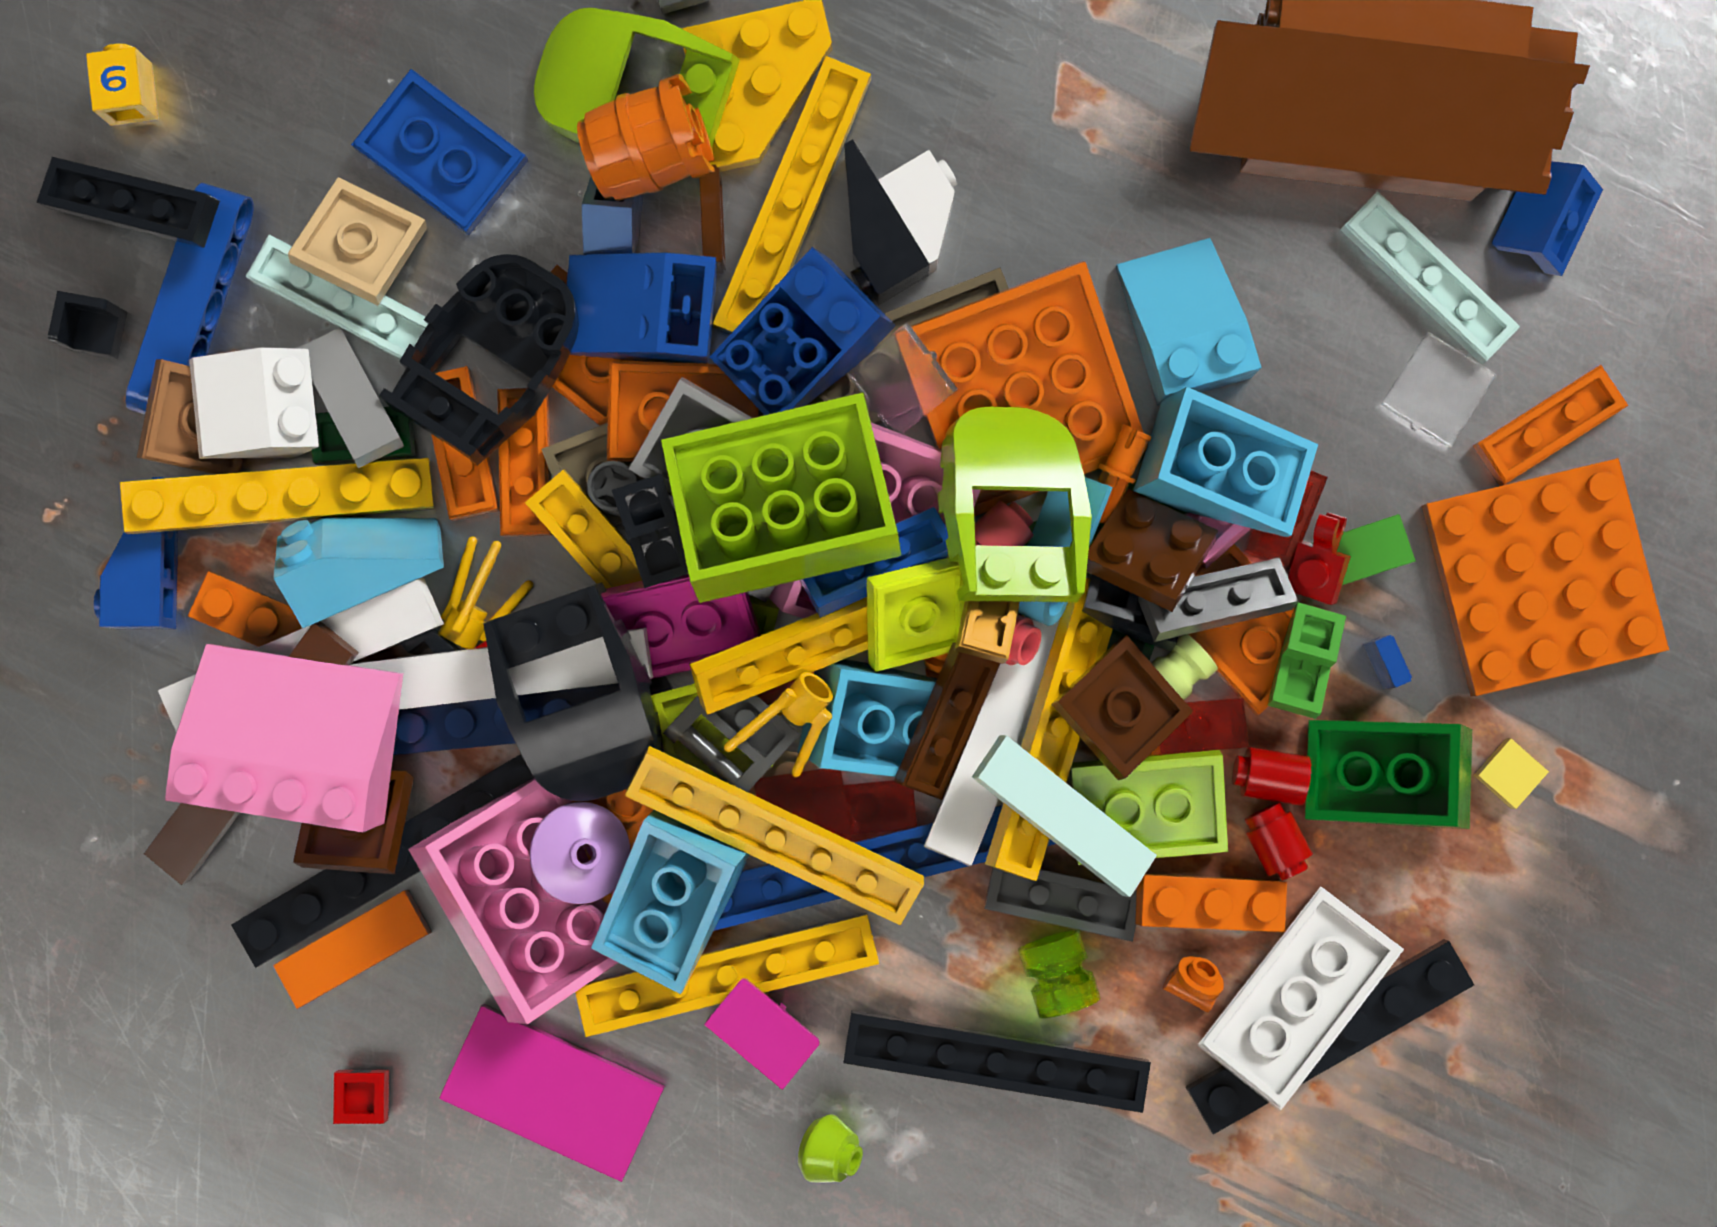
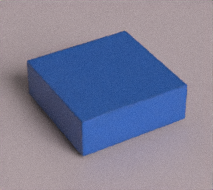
[1363,635,1412,689]

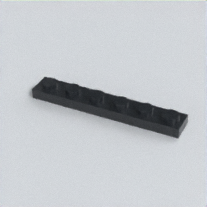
[1185,939,1474,1135]
[843,1010,1151,1113]

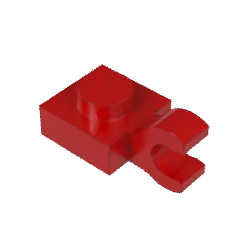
[1288,512,1351,605]

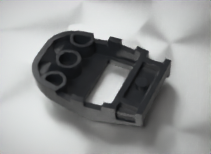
[379,254,579,466]
[483,582,662,801]

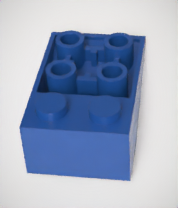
[710,247,896,415]
[567,253,717,364]

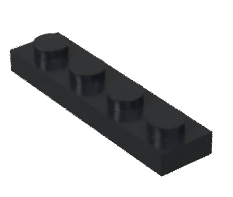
[36,157,220,248]

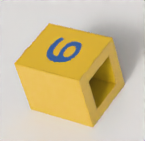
[86,44,158,126]

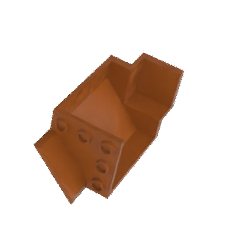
[1190,0,1590,201]

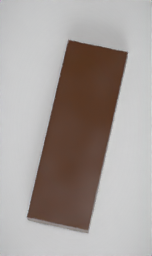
[894,642,1001,800]

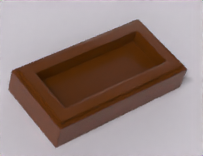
[699,164,726,274]

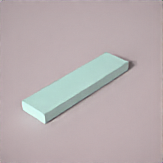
[1340,191,1520,365]
[246,235,428,359]
[972,735,1157,897]

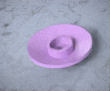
[530,802,630,904]

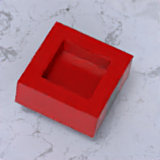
[333,1070,389,1124]

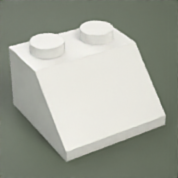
[189,348,319,459]

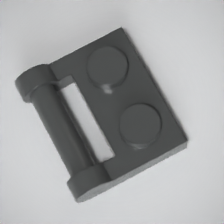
[663,695,800,792]

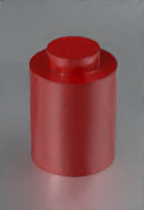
[1232,747,1311,806]

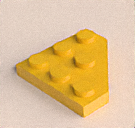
[681,0,832,172]

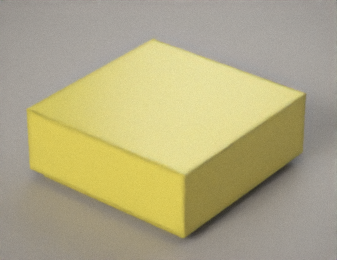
[1474,738,1549,809]

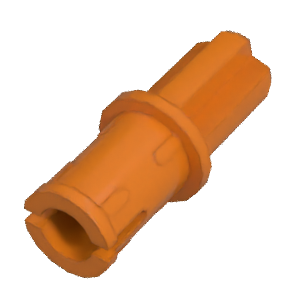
[1097,424,1152,524]

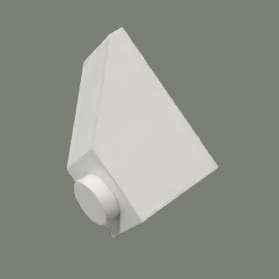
[878,150,957,274]

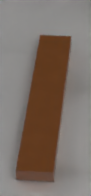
[144,621,359,885]

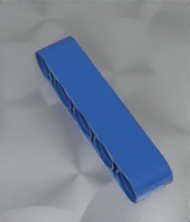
[125,183,254,415]

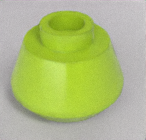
[798,1114,863,1183]

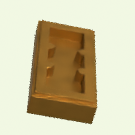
[955,601,1020,664]

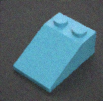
[1116,238,1262,405]
[1134,386,1318,537]
[273,517,444,628]
[798,659,959,783]
[591,810,749,994]

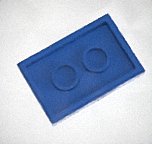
[351,69,528,236]

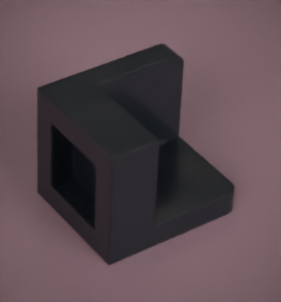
[48,291,128,359]

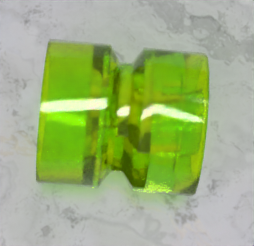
[1017,930,1101,1019]

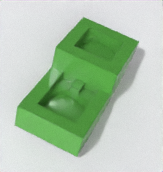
[1312,514,1416,585]
[1267,602,1346,719]

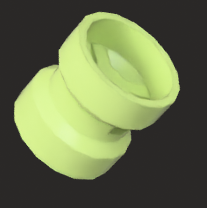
[1152,634,1218,700]

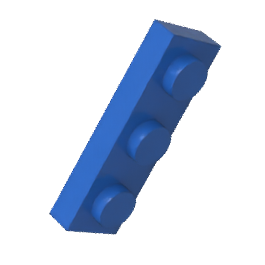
[800,507,949,618]

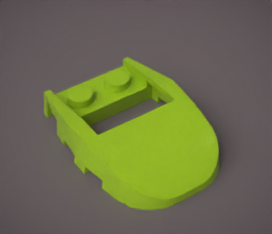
[534,8,740,147]
[938,407,1092,602]

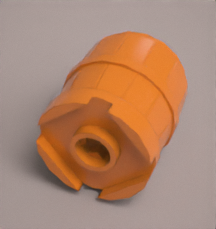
[577,74,715,201]

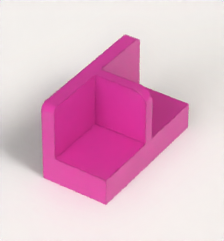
[704,978,820,1090]

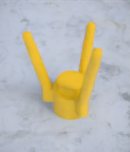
[438,536,533,649]
[723,672,833,777]

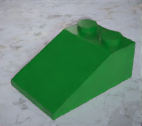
[1305,720,1473,829]

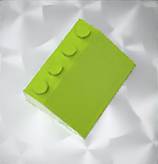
[661,392,901,603]

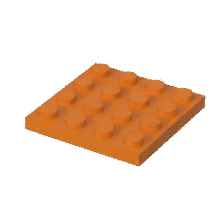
[895,261,1148,516]
[1422,458,1669,697]

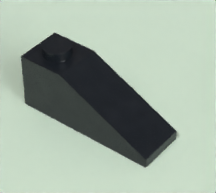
[844,139,930,306]

